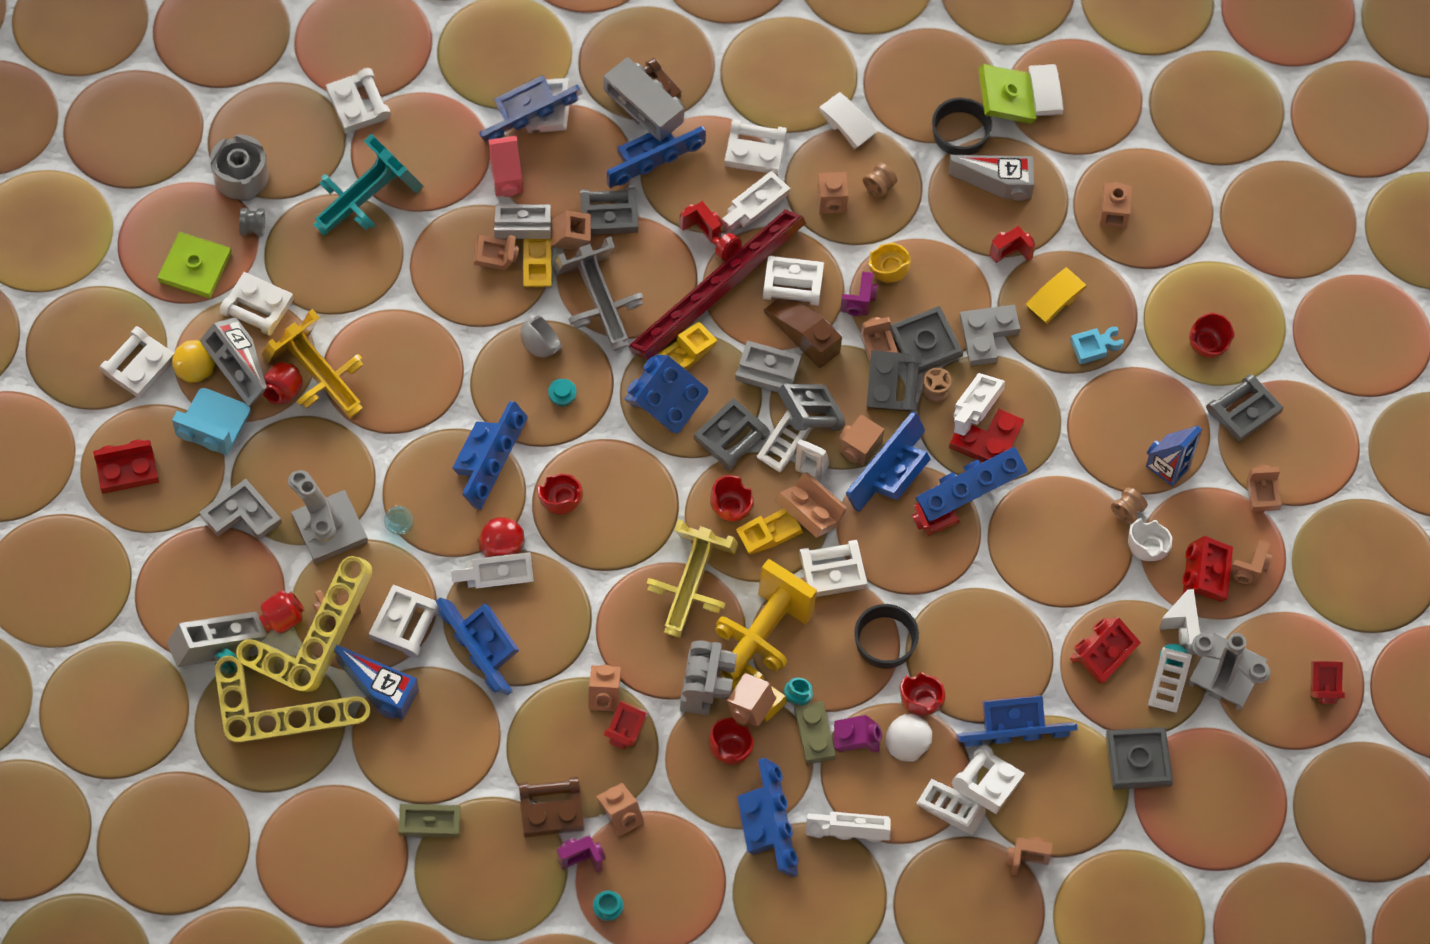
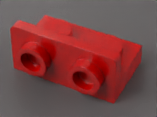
[93,440,159,494]
[1182,535,1233,602]
[1069,617,1141,683]

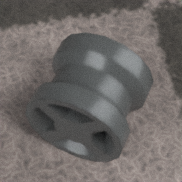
[239,208,265,236]

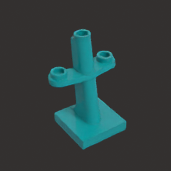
[313,134,424,236]

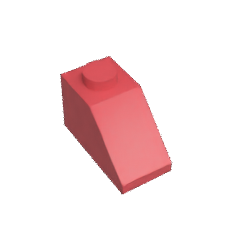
[489,136,523,197]

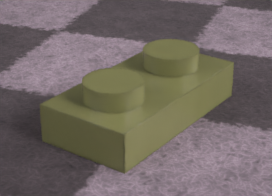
[794,701,836,765]
[398,804,461,838]

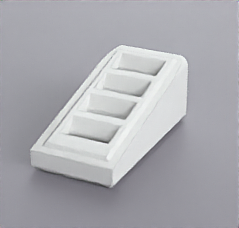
[756,410,812,473]
[795,439,829,481]
[1148,648,1192,713]
[917,779,986,835]

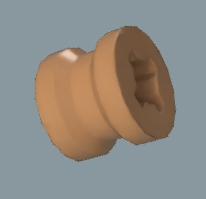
[863,163,898,198]
[922,368,952,403]
[1111,487,1148,524]

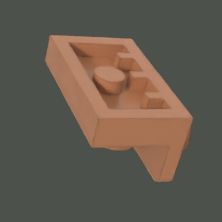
[775,472,847,538]

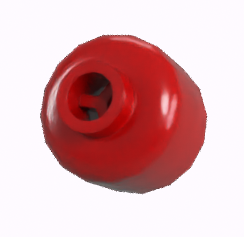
[263,362,303,404]
[259,590,305,634]

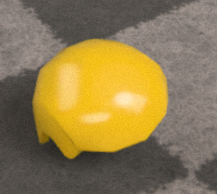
[868,242,911,283]
[172,340,216,383]

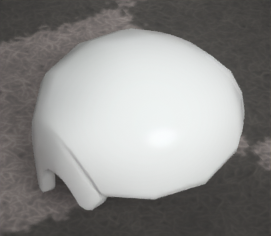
[1128,518,1173,561]
[885,714,932,762]

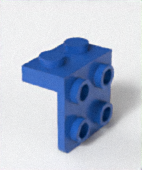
[624,354,708,433]

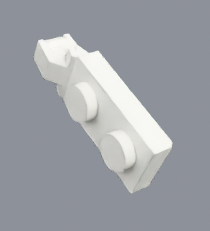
[721,171,791,233]
[954,373,1005,435]
[451,552,534,588]
[806,812,890,842]

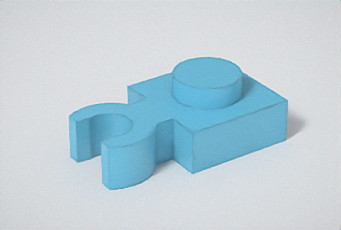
[1070,327,1124,364]

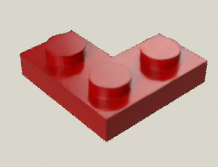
[949,408,1025,462]

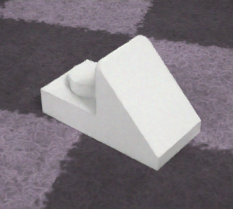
[1159,589,1200,655]

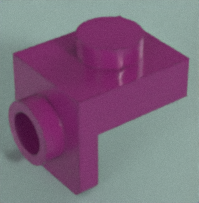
[840,271,878,316]
[834,715,882,753]
[557,835,606,873]

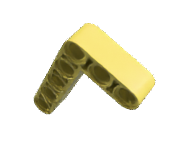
[236,556,372,692]
[215,656,371,743]

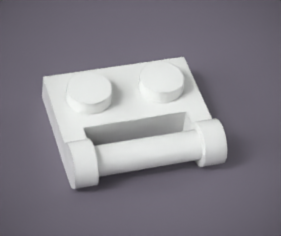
[326,68,391,134]
[724,120,787,175]
[763,256,824,306]
[219,272,294,336]
[99,326,174,399]
[799,540,867,597]
[369,585,440,658]
[952,745,1025,814]

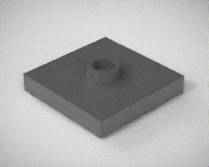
[890,306,963,374]
[1105,727,1173,790]

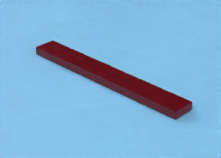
[628,209,806,361]

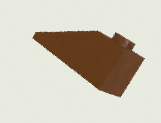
[764,298,842,369]

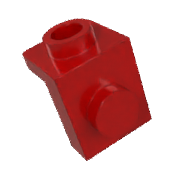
[679,201,723,244]
[989,225,1035,263]
[912,503,960,536]
[1311,661,1345,704]
[603,701,649,749]

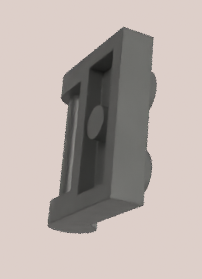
[580,187,638,235]
[866,350,922,412]
[1206,374,1284,443]
[777,384,845,431]
[694,398,770,471]

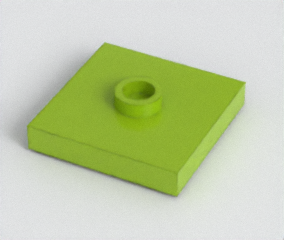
[978,64,1036,124]
[157,232,232,299]

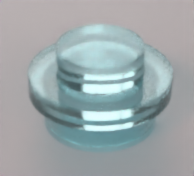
[384,506,413,534]

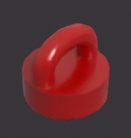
[712,233,742,261]

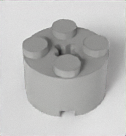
[210,135,269,201]

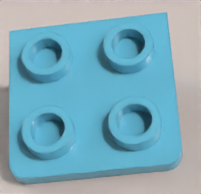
[172,388,251,456]

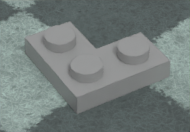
[959,305,1020,366]
[199,479,282,540]

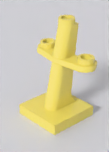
[646,519,738,638]

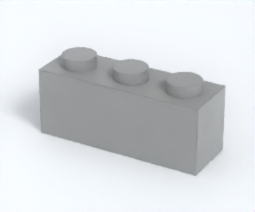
[604,57,684,141]

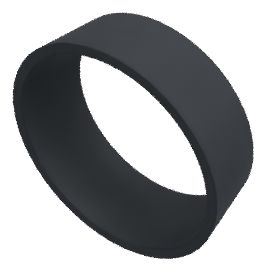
[932,98,992,155]
[854,604,919,669]

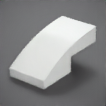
[1028,65,1063,116]
[818,92,878,149]

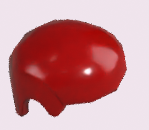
[1189,312,1235,359]
[537,473,583,515]
[710,475,754,522]
[478,517,525,557]
[900,672,946,716]
[708,717,754,765]

